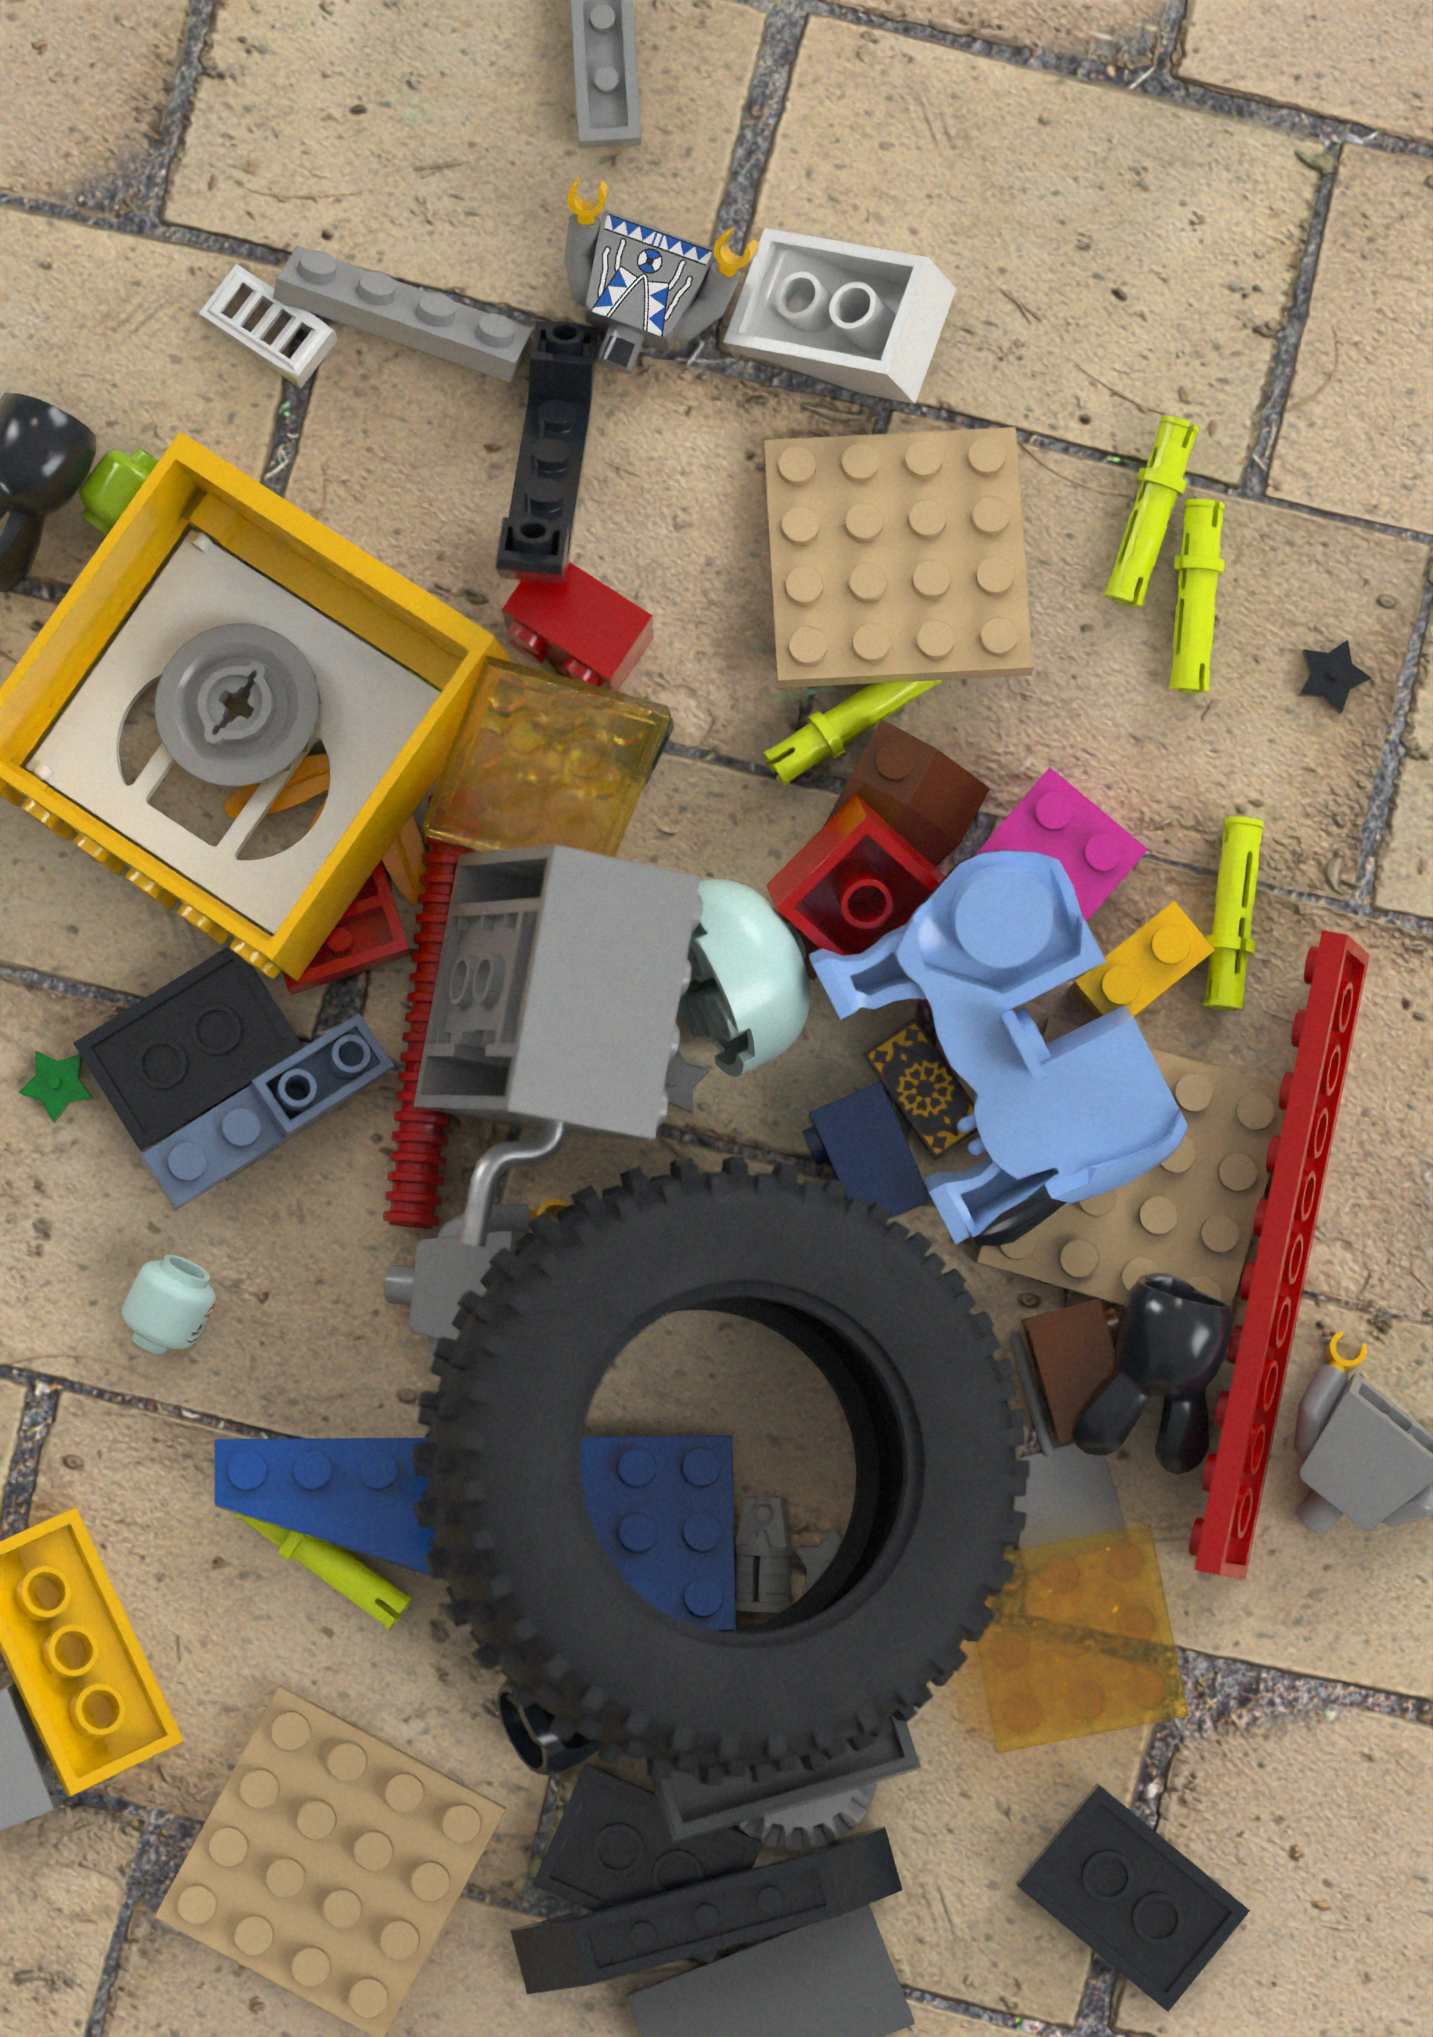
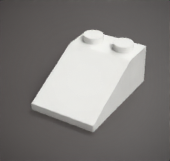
[723,228,956,404]

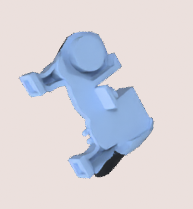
[808,850,1188,1246]

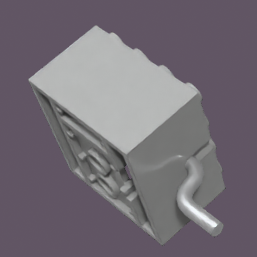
[413,844,702,1248]

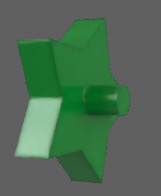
[18,1051,94,1123]

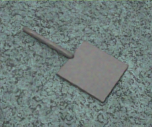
[1009,1333,1130,1571]

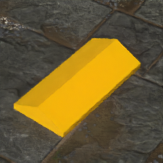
[0,1507,184,1797]

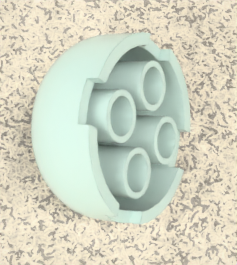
[678,879,810,1077]

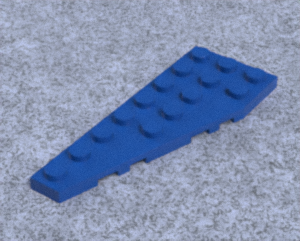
[214,1436,736,1632]

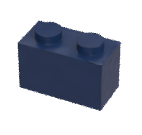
[802,1082,932,1220]

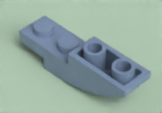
[140,1013,394,1211]

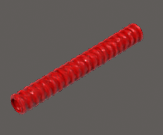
[383,792,485,1229]

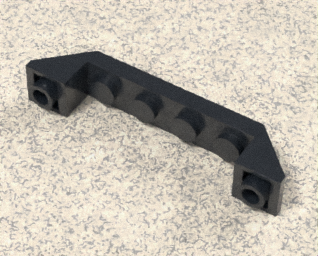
[496,321,599,585]
[510,1826,903,1994]

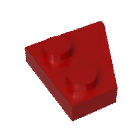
[270,860,412,995]

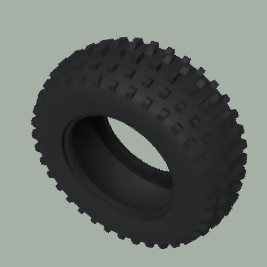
[412,1156,1030,1785]

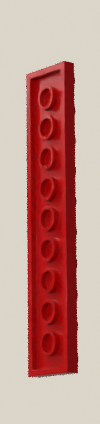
[1189,930,1370,1579]

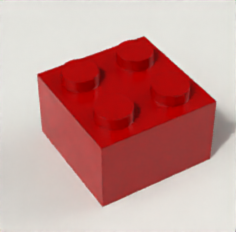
[502,562,654,700]
[766,794,945,956]

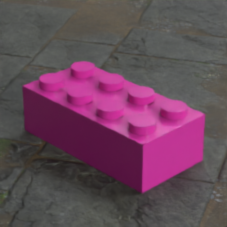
[917,767,1148,1011]

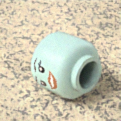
[121,1254,216,1355]

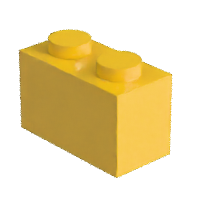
[1069,901,1215,1020]

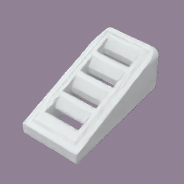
[199,264,338,389]

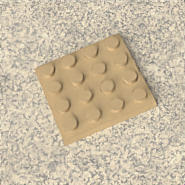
[764,427,1033,688]
[976,1017,1286,1308]
[154,1685,507,2037]

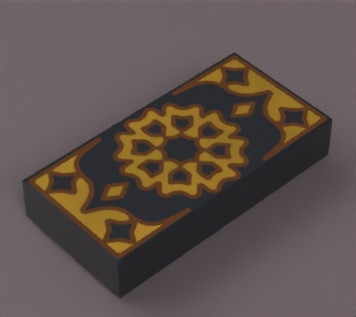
[862,1018,978,1160]

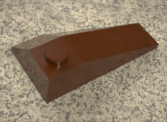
[778,719,990,981]

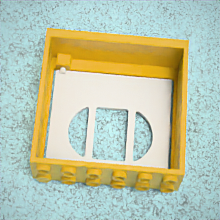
[0,431,514,981]

